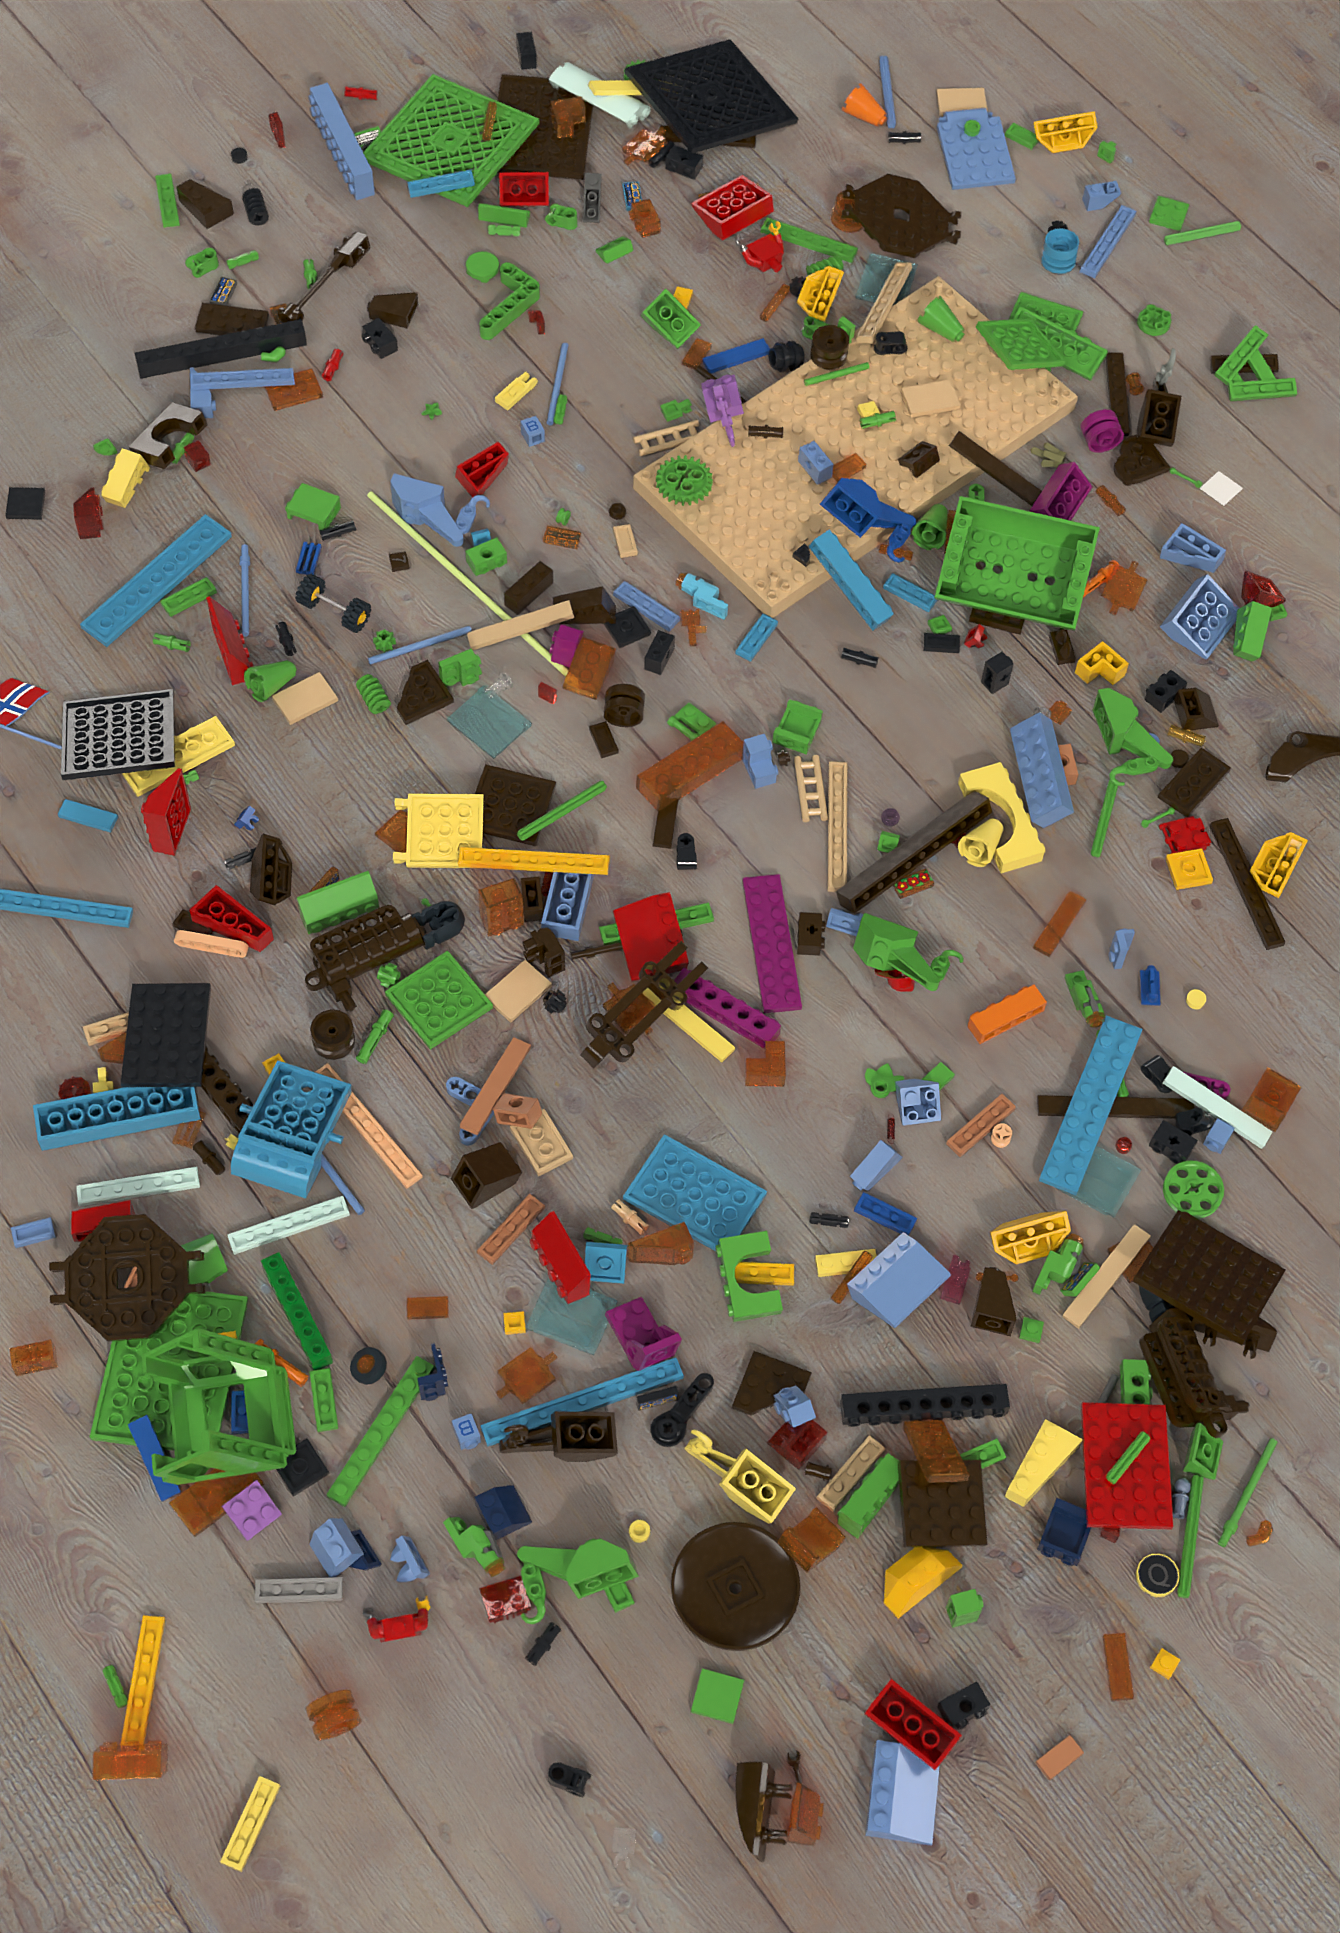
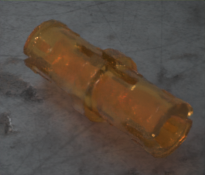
[1095,485,1126,516]

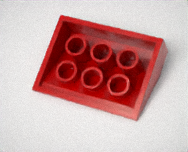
[691,175,774,240]
[206,596,254,685]
[141,768,191,856]
[613,892,689,981]

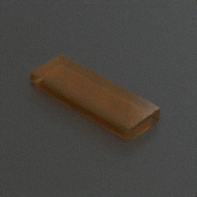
[1103,1633,1134,1701]

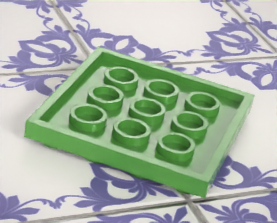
[976,319,1065,370]
[385,951,493,1050]

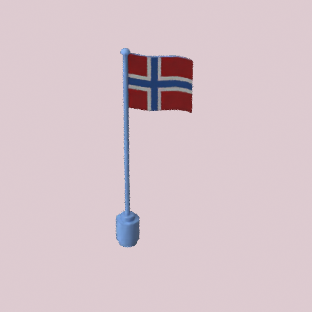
[0,678,62,750]

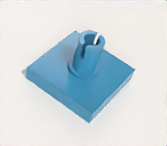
[585,1242,627,1284]

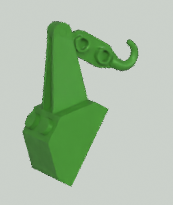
[1092,688,1173,786]
[853,913,964,991]
[517,1538,639,1624]

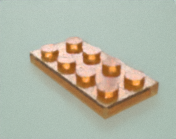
[903,1420,970,1483]
[169,1469,264,1537]

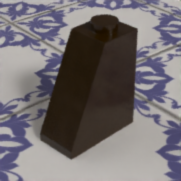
[367,292,418,329]

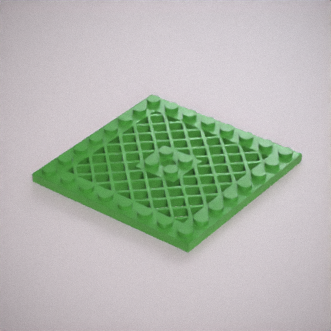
[363,74,539,207]

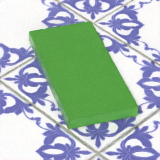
[1010,292,1084,332]

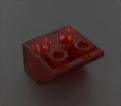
[73,487,104,539]
[767,1419,828,1470]

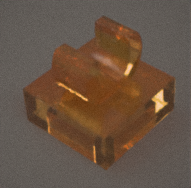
[1046,700,1072,725]

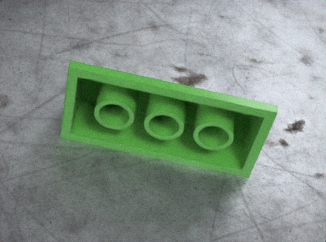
[297,871,379,934]

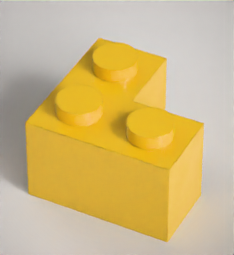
[1075,641,1129,685]

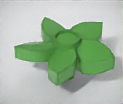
[421,403,442,420]

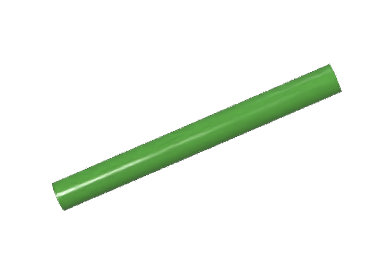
[804,362,869,386]

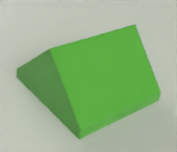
[1183,1423,1223,1480]

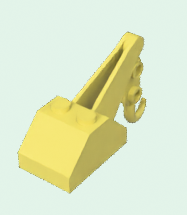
[684,1430,796,1524]

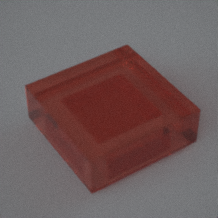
[538,682,557,704]

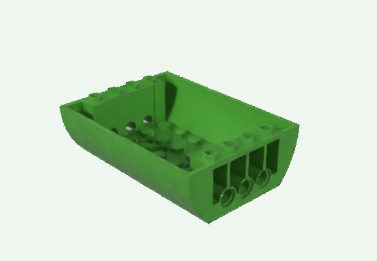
[935,496,1100,631]

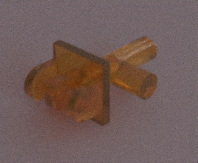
[681,609,706,647]

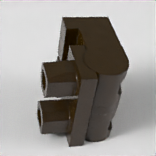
[523,928,565,978]

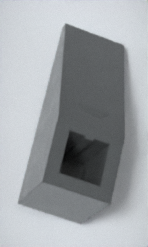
[583,173,602,223]

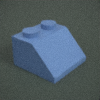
[309,1518,364,1578]

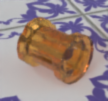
[1125,372,1145,396]

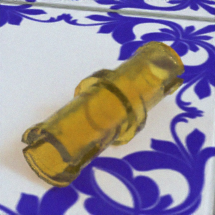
[1167,724,1206,747]

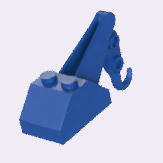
[820,478,917,563]

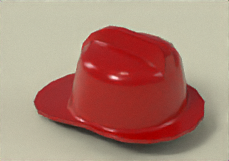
[874,968,915,992]

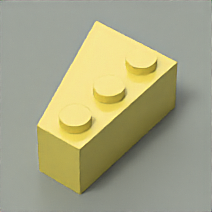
[101,449,150,508]

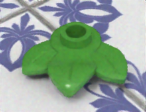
[865,1064,904,1098]

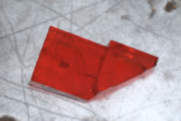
[528,310,545,335]

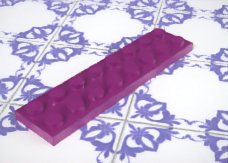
[742,874,802,1014]

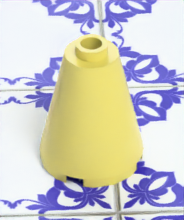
[958,819,1003,867]

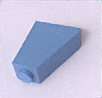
[850,1140,903,1191]

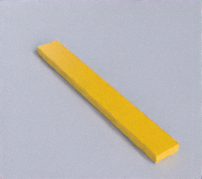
[458,847,610,875]

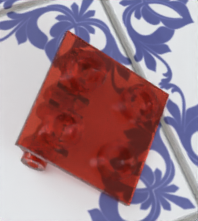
[479,1576,531,1624]

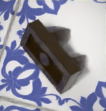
[1049,628,1076,665]

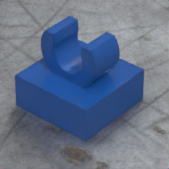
[234,806,259,831]

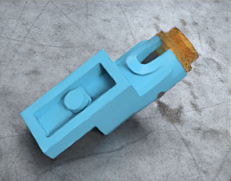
[676,573,728,620]

